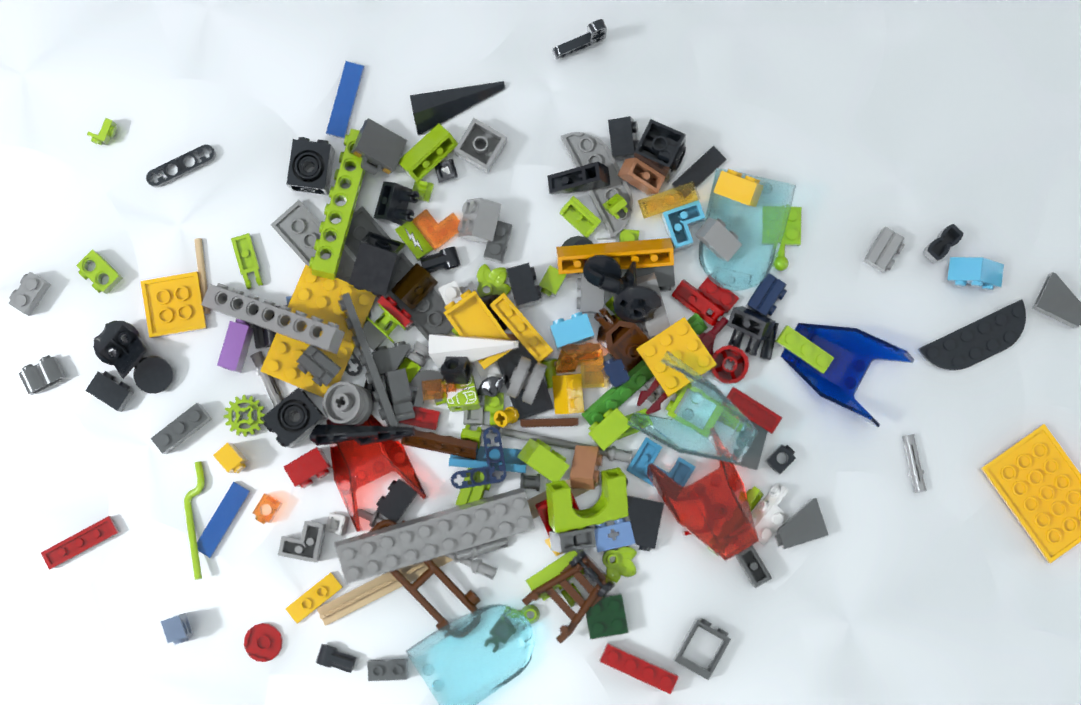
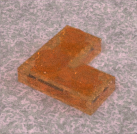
[412,209,460,251]
[555,343,601,373]

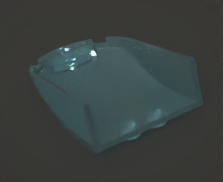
[698,168,796,291]
[405,604,535,705]

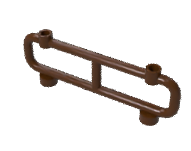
[369,519,481,638]

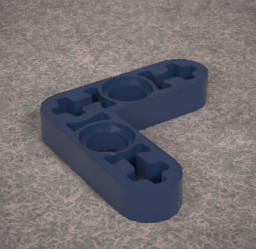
[451,427,507,489]

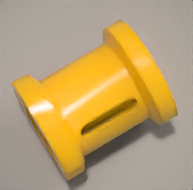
[494,406,519,427]

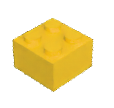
[714,169,764,207]

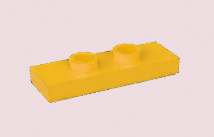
[285,572,343,624]

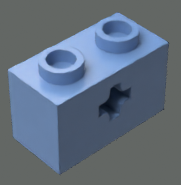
[594,518,635,552]

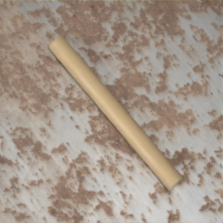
[194,238,210,315]

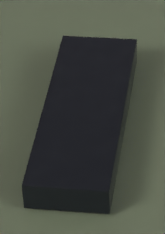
[672,146,727,199]

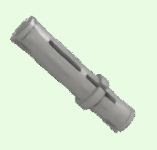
[250,351,283,407]
[902,434,927,493]
[452,537,508,562]

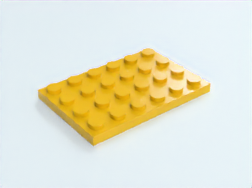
[260,264,376,398]
[980,424,1081,563]

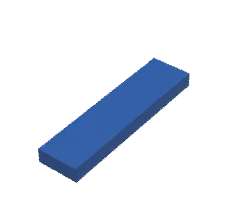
[326,61,364,139]
[197,482,251,558]

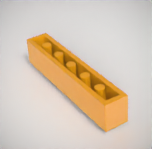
[556,238,674,274]

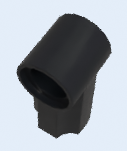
[420,246,461,273]
[315,644,357,673]

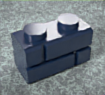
[746,272,787,317]
[602,357,630,389]

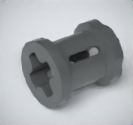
[520,473,540,491]

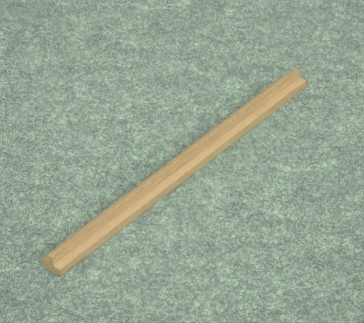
[317,479,600,626]

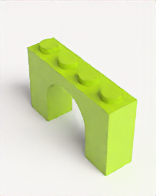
[546,467,628,533]

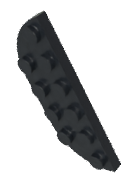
[918,299,1026,371]

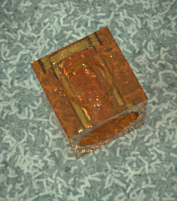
[252,493,283,524]

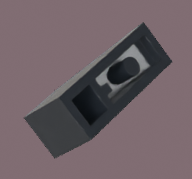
[547,162,611,195]

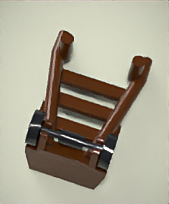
[522,550,615,644]

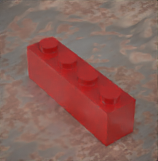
[599,643,679,695]

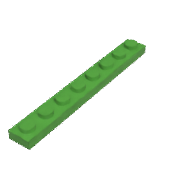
[581,313,708,426]

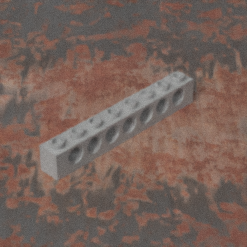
[201,283,345,354]

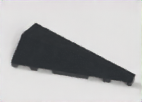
[410,81,505,136]
[310,424,415,446]

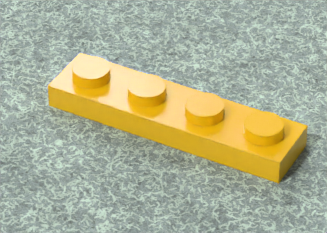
[489,293,554,363]

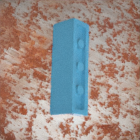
[448,446,527,473]

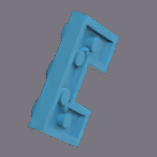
[626,437,695,500]

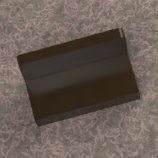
[391,263,438,310]

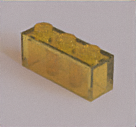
[638,181,700,219]

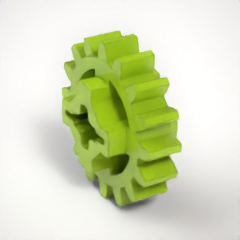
[224,395,266,437]

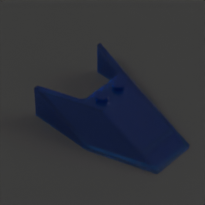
[781,323,915,428]

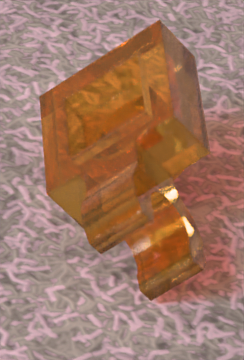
[422,379,457,401]

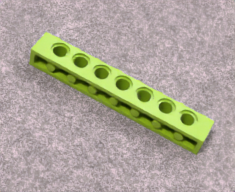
[309,129,368,280]

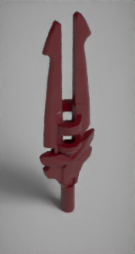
[637,316,728,414]

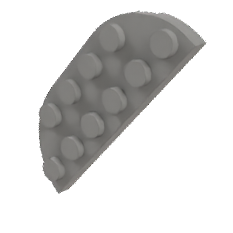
[561,132,633,238]

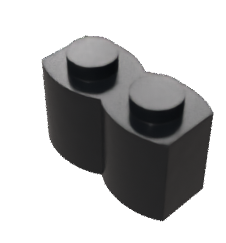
[923,224,963,263]

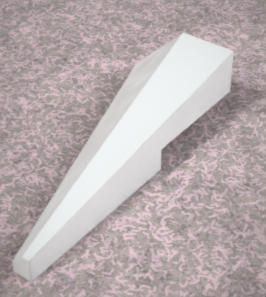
[428,334,519,371]

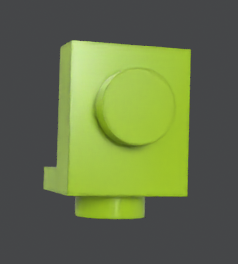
[87,118,117,145]

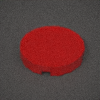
[244,623,283,662]

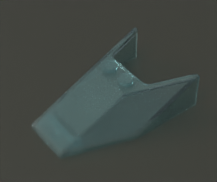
[627,351,759,464]

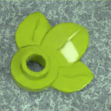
[477,264,511,297]
[602,546,637,583]

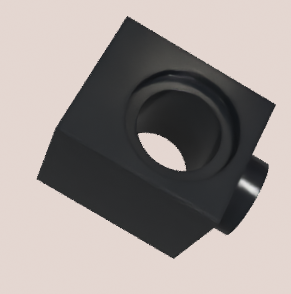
[441,356,473,384]
[764,444,796,475]

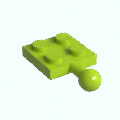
[762,206,801,271]

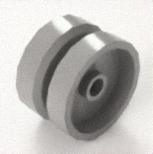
[506,356,547,405]
[323,381,373,426]

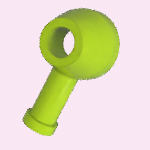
[504,604,540,624]

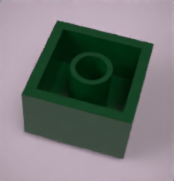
[585,593,629,640]

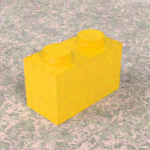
[552,374,584,414]
[213,442,248,473]

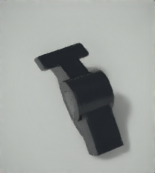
[477,374,508,397]

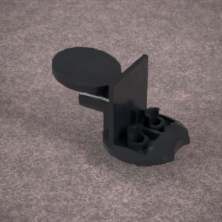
[583,255,662,323]
[93,321,173,394]

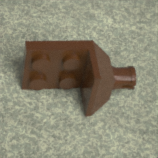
[594,308,649,373]

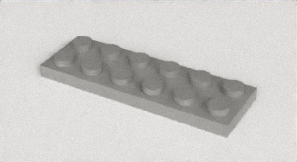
[271,200,368,291]

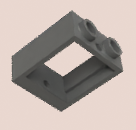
[673,618,731,680]

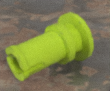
[541,358,558,388]

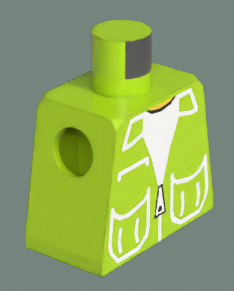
[434,374,481,412]

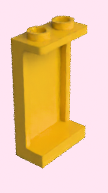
[443,289,512,369]

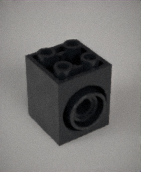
[634,119,686,182]
[286,137,335,195]
[262,387,327,448]

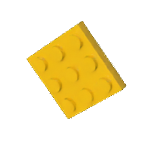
[140,272,207,338]
[636,317,717,398]

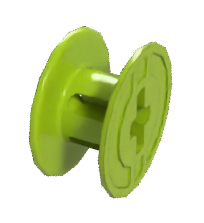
[366,304,407,343]

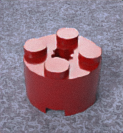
[710,345,749,385]

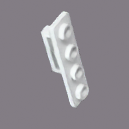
[729,483,789,550]

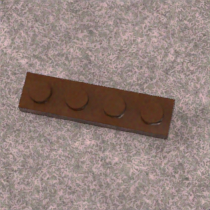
[401,429,478,460]

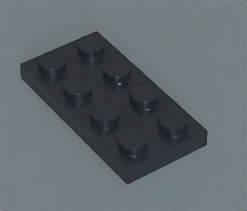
[497,339,554,420]

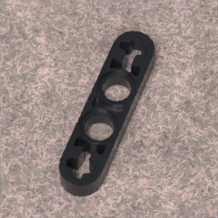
[146,144,216,188]

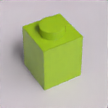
[539,265,567,297]

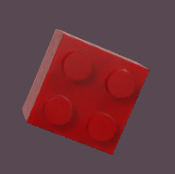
[283,447,333,488]

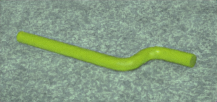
[184,461,205,580]

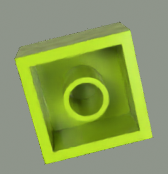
[517,438,570,482]

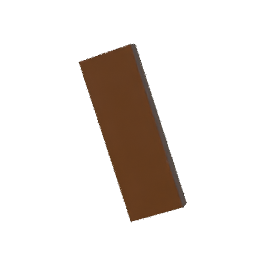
[520,418,579,428]

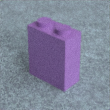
[217,319,253,373]

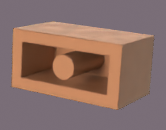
[617,157,665,195]
[570,445,603,490]

